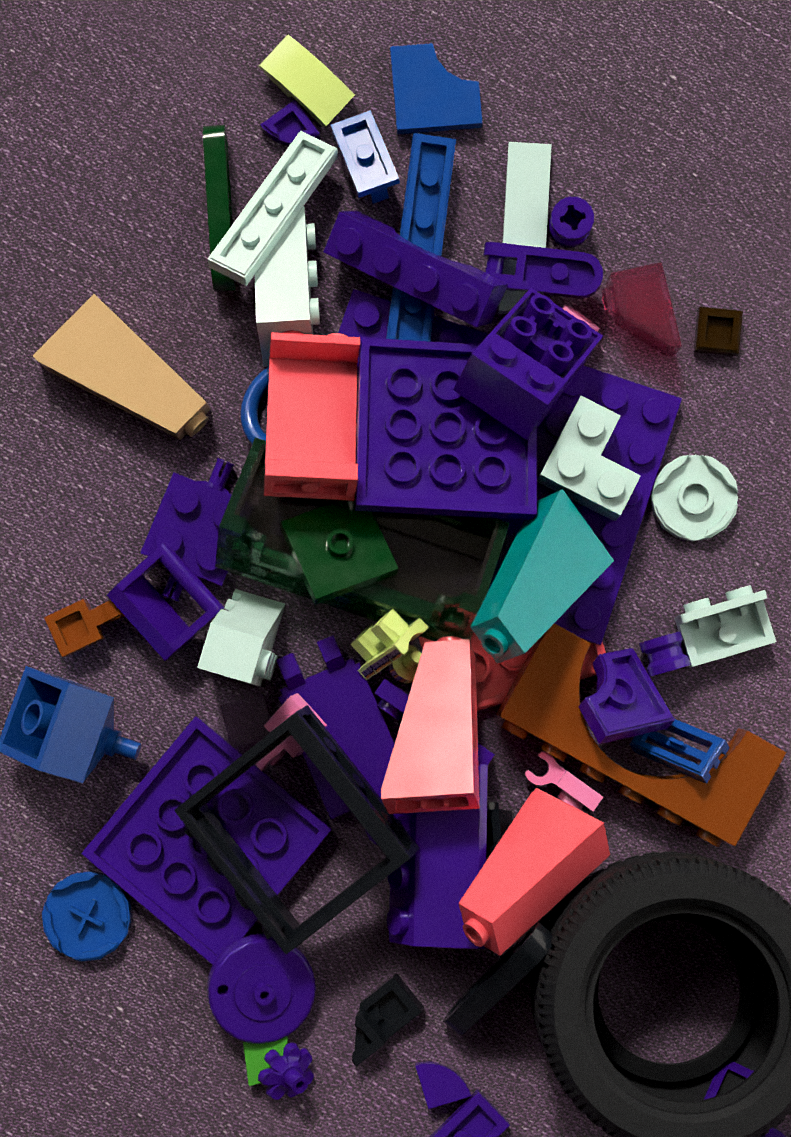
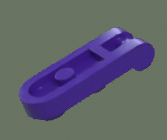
[483,242,603,298]

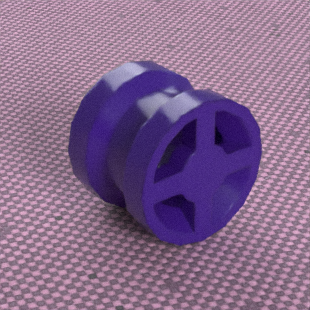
[549,197,594,247]
[639,631,691,677]

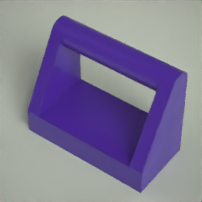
[107,542,224,661]

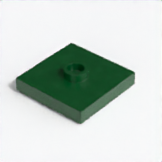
[280,499,399,605]

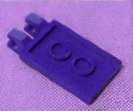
[276,635,394,819]

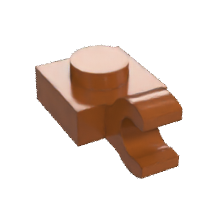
[44,599,125,657]

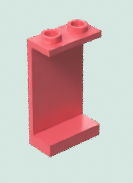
[264,330,360,501]

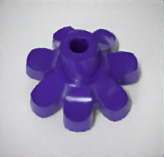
[258,1043,314,1100]

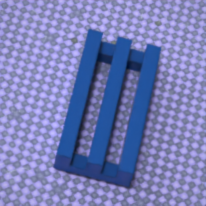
[629,719,730,784]

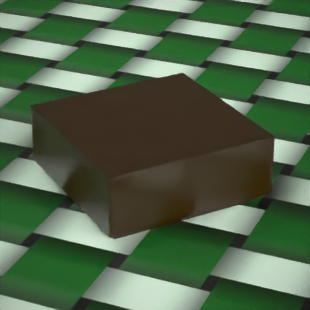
[693,307,743,356]

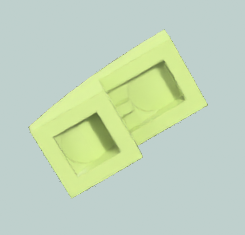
[258,35,355,127]

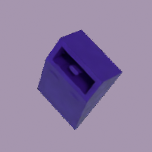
[453,288,603,440]

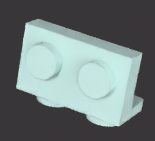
[674,585,776,668]

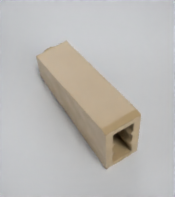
[33,294,211,440]

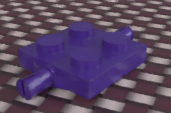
[140,458,255,602]

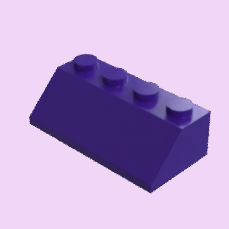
[387,764,488,949]

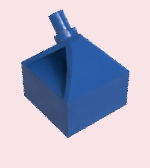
[0,666,141,783]

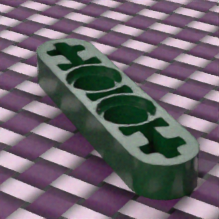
[203,125,236,292]

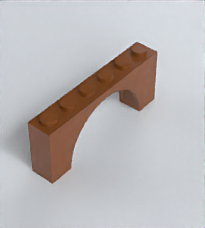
[496,623,787,848]

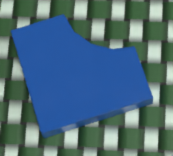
[390,43,482,134]

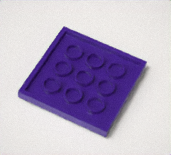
[355,337,537,520]
[81,716,332,965]

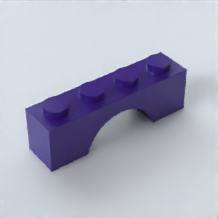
[323,211,508,327]

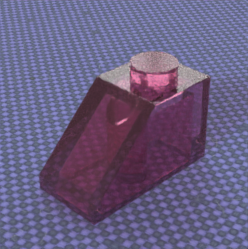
[601,262,682,357]

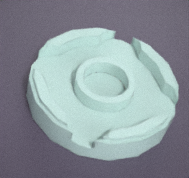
[650,455,738,542]

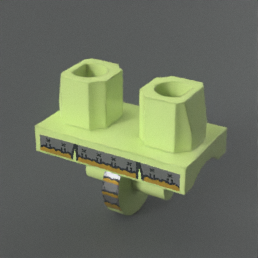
[350,609,429,684]

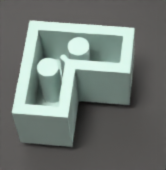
[537,396,641,521]

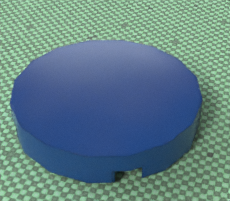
[42,871,132,961]

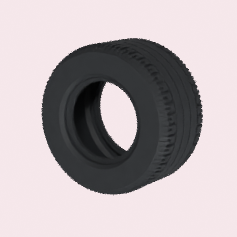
[531,852,791,1137]

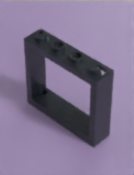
[174,705,420,954]

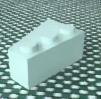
[255,206,320,367]
[197,589,285,687]

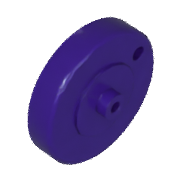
[207,934,316,1044]

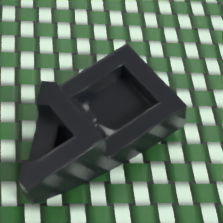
[352,973,424,1066]

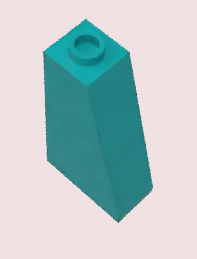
[470,489,614,664]

